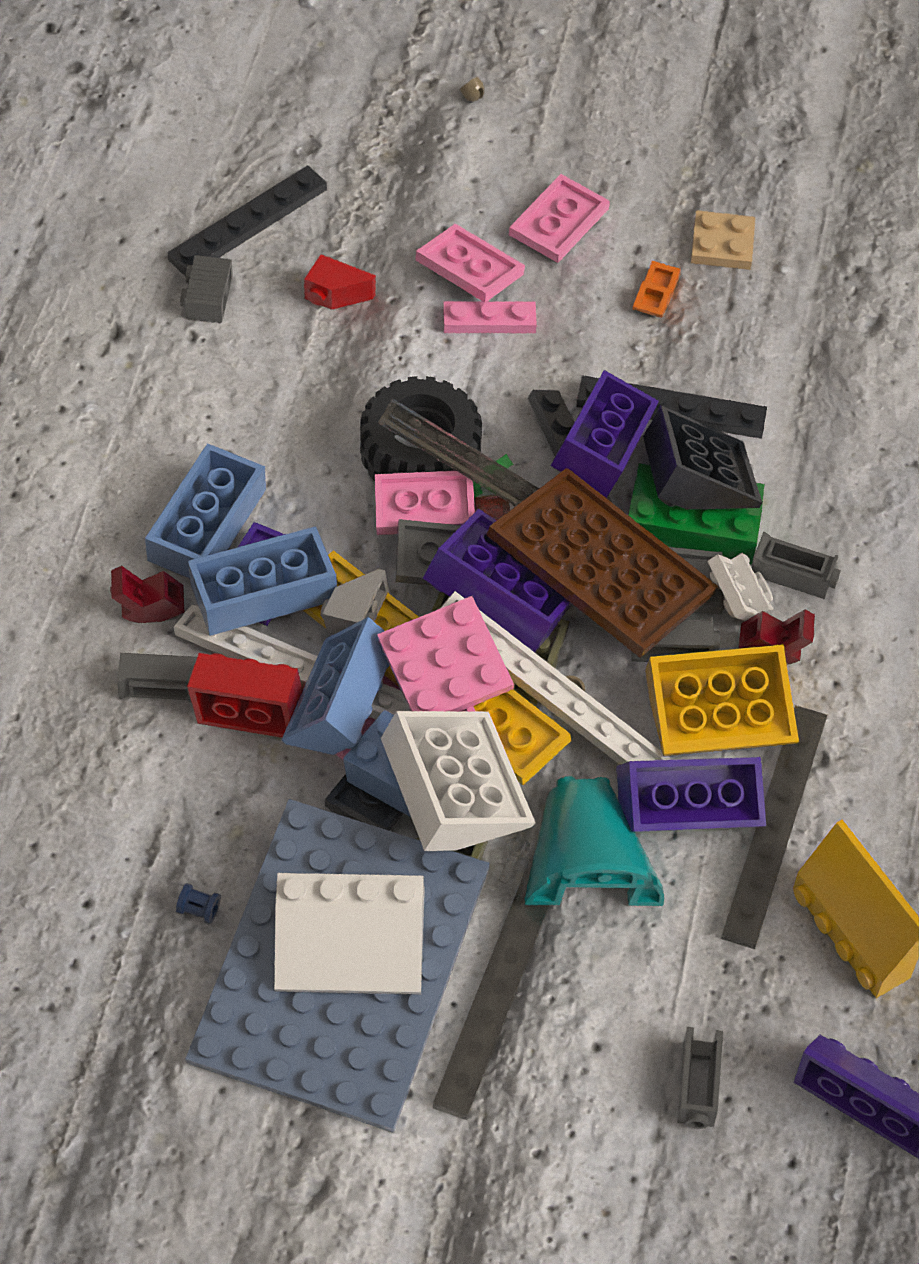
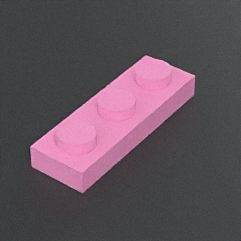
[443,301,537,333]

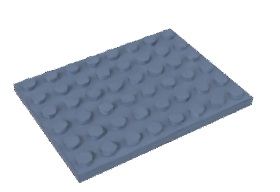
[185,799,489,1133]

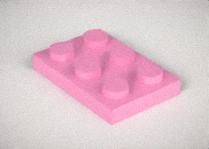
[509,174,610,263]
[415,224,525,303]
[375,470,475,535]

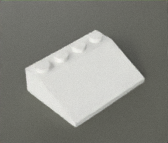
[381,711,535,851]
[274,873,425,994]

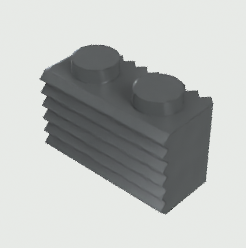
[180,255,233,324]

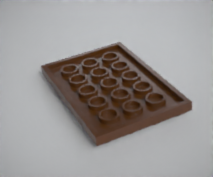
[486,468,718,658]

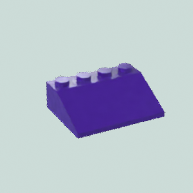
[423,509,572,653]

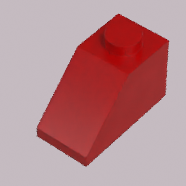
[304,254,376,310]

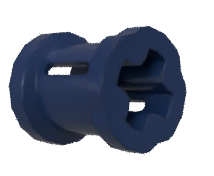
[176,883,221,924]

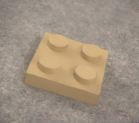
[691,210,755,270]

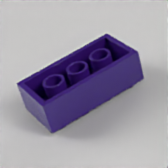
[550,370,659,498]

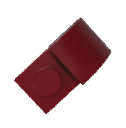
[110,565,185,623]
[738,609,815,664]

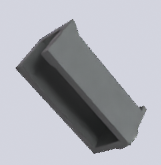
[751,532,841,599]
[631,617,720,662]
[117,653,197,700]
[677,1027,723,1129]

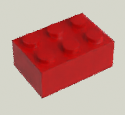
[187,653,303,738]

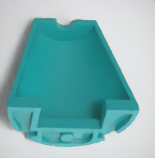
[524,776,664,906]

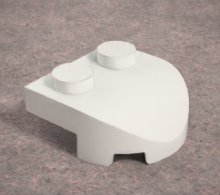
[708,553,774,621]

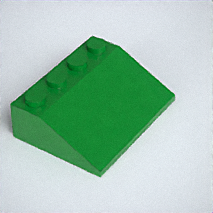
[629,463,765,565]

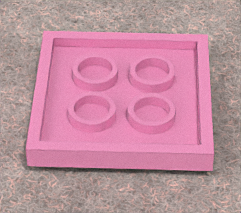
[377,596,514,711]

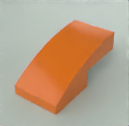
[633,261,681,318]

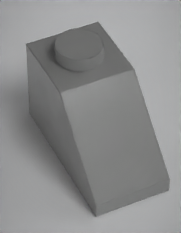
[321,569,389,634]

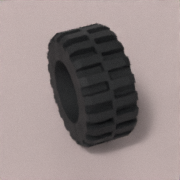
[360,376,482,481]

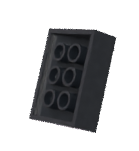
[643,405,762,510]

